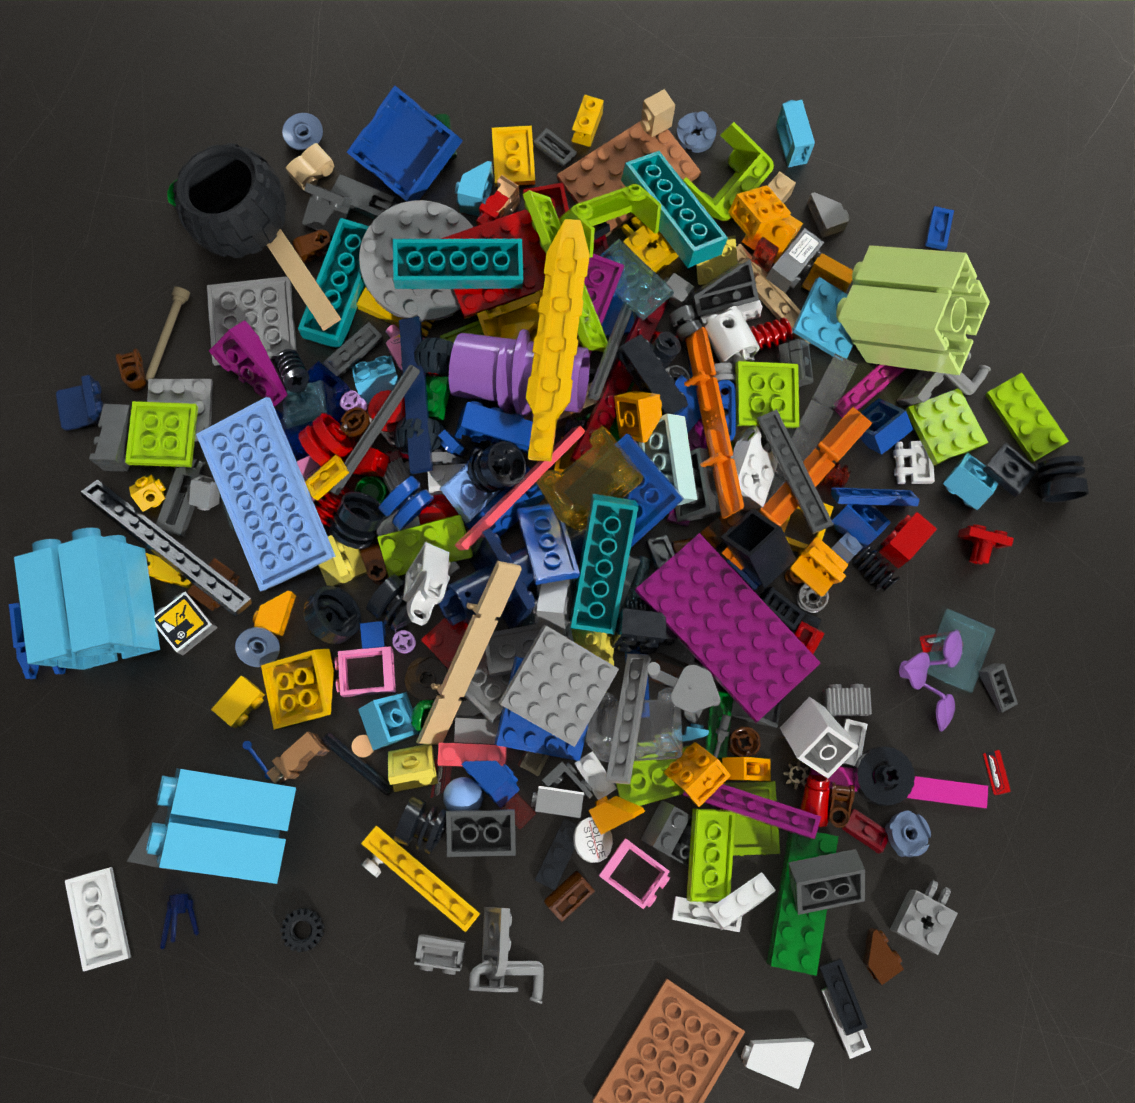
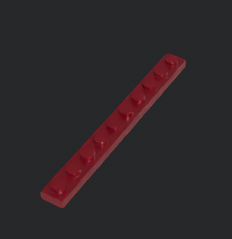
[570,288,669,471]

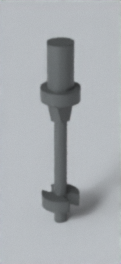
[713,714,731,758]

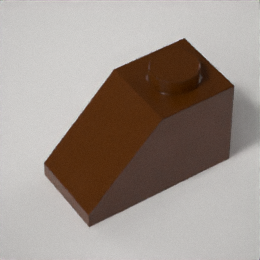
[700,511,743,549]

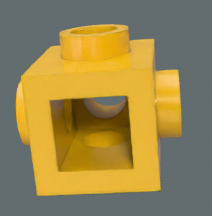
[129,474,166,512]

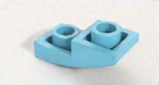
[661,724,709,743]

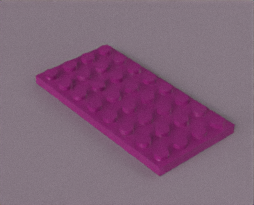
[635,533,820,723]

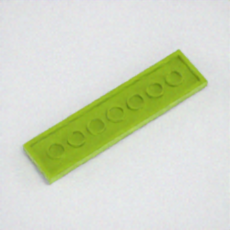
[522,190,608,352]

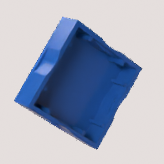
[347,85,463,202]

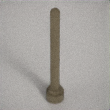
[145,287,190,381]

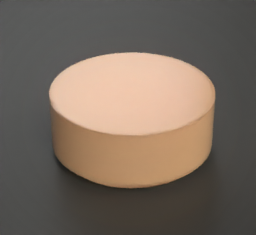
[352,735,373,758]

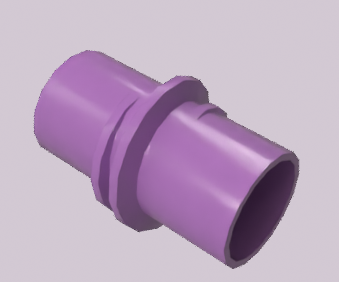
[449,329,590,416]

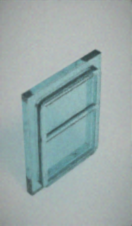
[927,609,996,693]

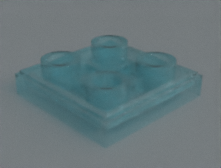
[282,380,327,428]

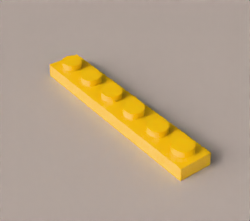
[361,826,480,932]

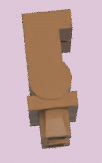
[266,732,330,784]

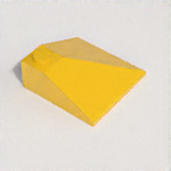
[261,649,334,730]

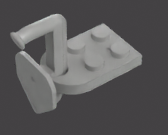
[896,352,991,406]
[647,662,721,724]
[469,907,544,1004]

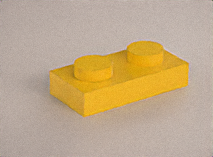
[305,455,350,500]

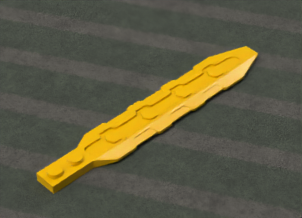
[526,219,590,461]

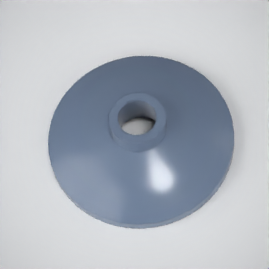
[282,113,323,150]
[235,627,280,667]

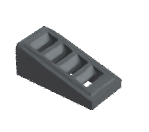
[978,663,1018,713]

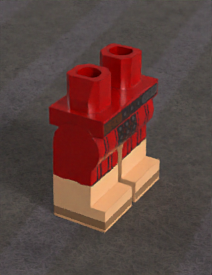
[476,175,520,225]

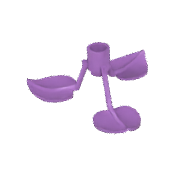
[899,629,963,732]

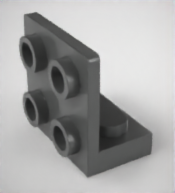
[302,183,352,236]
[542,762,593,799]

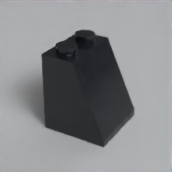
[721,508,796,588]

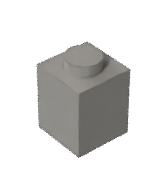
[660,273,694,308]
[189,475,220,510]

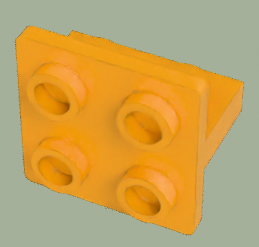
[802,253,853,292]
[790,537,848,597]

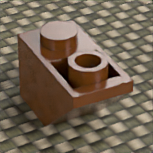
[863,928,904,985]

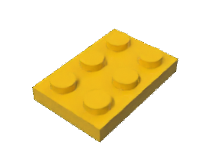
[492,126,535,187]

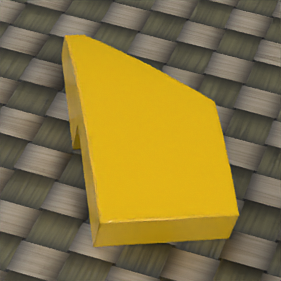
[501,321,538,339]

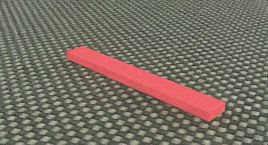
[455,426,585,551]

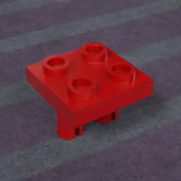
[958,524,1014,565]

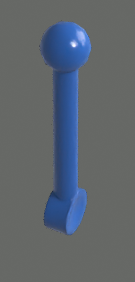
[243,741,270,780]

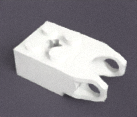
[730,426,778,510]
[403,542,451,626]

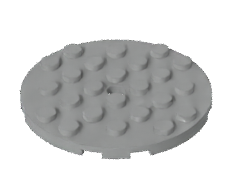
[359,200,473,322]

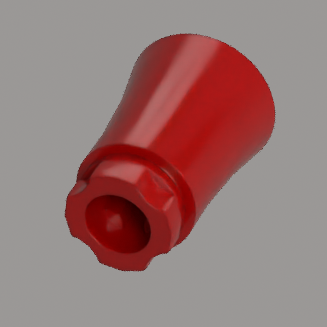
[800,774,830,827]

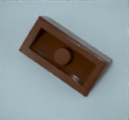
[544,871,595,922]

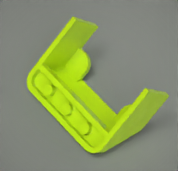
[683,122,774,221]
[559,184,662,258]

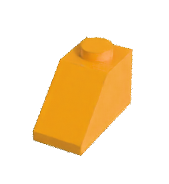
[253,591,296,636]
[722,757,771,781]
[589,796,645,835]

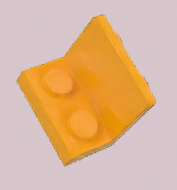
[728,185,791,241]
[664,742,731,807]

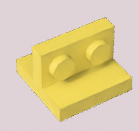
[319,535,367,587]
[388,744,438,792]

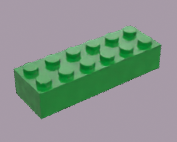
[767,831,839,976]

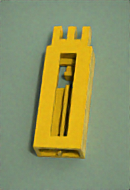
[356,287,435,336]

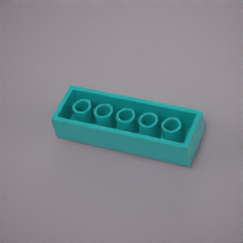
[621,151,728,268]
[298,218,369,349]
[393,239,523,289]
[570,494,638,634]

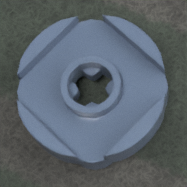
[676,111,717,153]
[885,811,931,857]

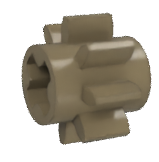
[783,761,809,790]

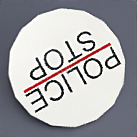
[573,817,613,863]

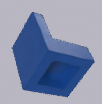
[360,621,387,649]

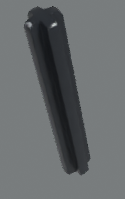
[322,733,394,796]

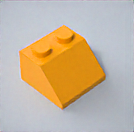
[614,391,662,443]

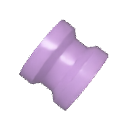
[340,390,367,411]
[392,630,416,654]

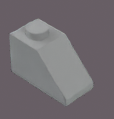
[807,192,849,238]

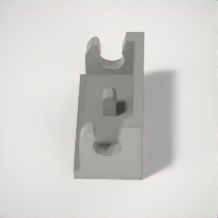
[454,715,500,744]

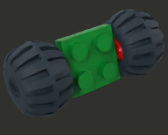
[394,338,454,456]

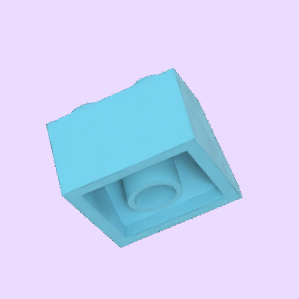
[455,161,494,216]
[943,452,998,510]
[358,692,420,751]

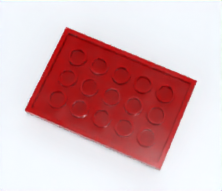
[441,209,546,319]

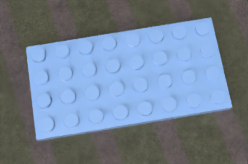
[196,397,336,591]

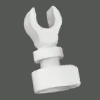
[361,854,383,878]

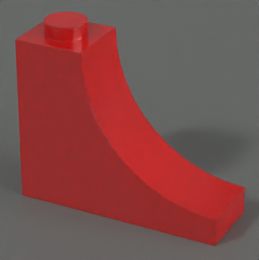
[341,435,390,477]

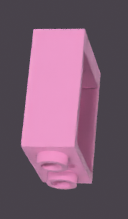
[335,646,396,697]
[599,838,670,909]

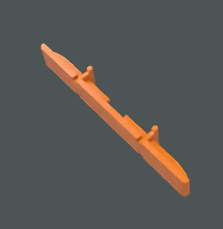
[684,327,744,519]
[722,407,872,570]

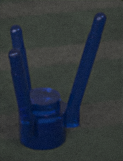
[160,894,199,949]

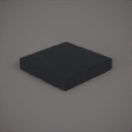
[982,443,1038,497]

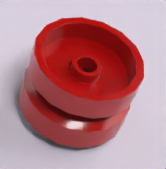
[298,413,354,466]

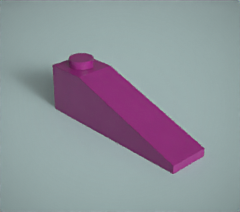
[209,320,288,407]

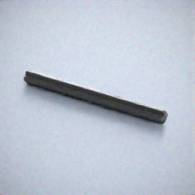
[588,302,633,401]
[329,365,420,495]

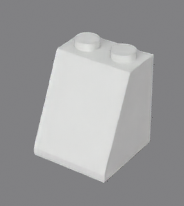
[780,697,859,778]

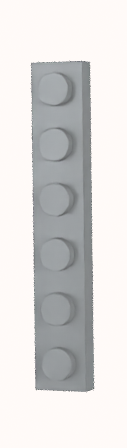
[606,654,651,784]

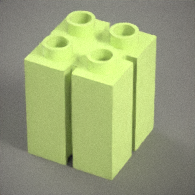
[836,246,990,375]

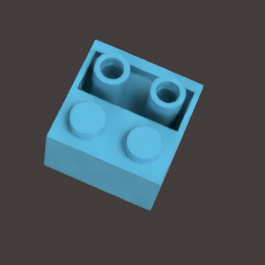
[352,356,399,404]

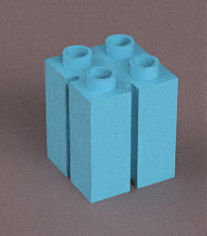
[14,528,160,670]
[146,768,296,884]

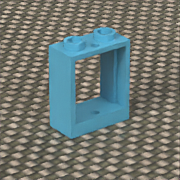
[776,100,815,167]

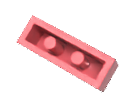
[438,743,507,767]

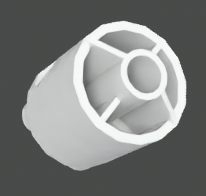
[705,306,760,364]

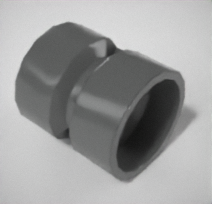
[669,305,703,344]

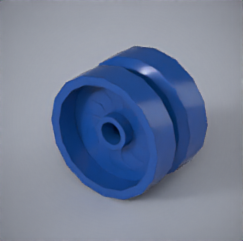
[378,475,434,530]

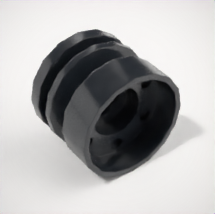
[468,441,526,493]
[1037,455,1089,502]
[329,492,385,549]
[366,574,417,633]
[394,796,448,855]

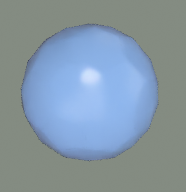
[443,777,483,811]

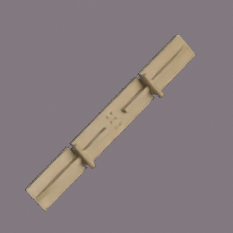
[416,561,521,745]

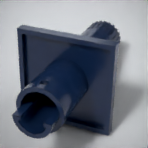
[438,520,587,629]

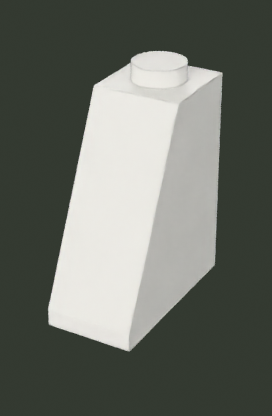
[741,1038,814,1089]

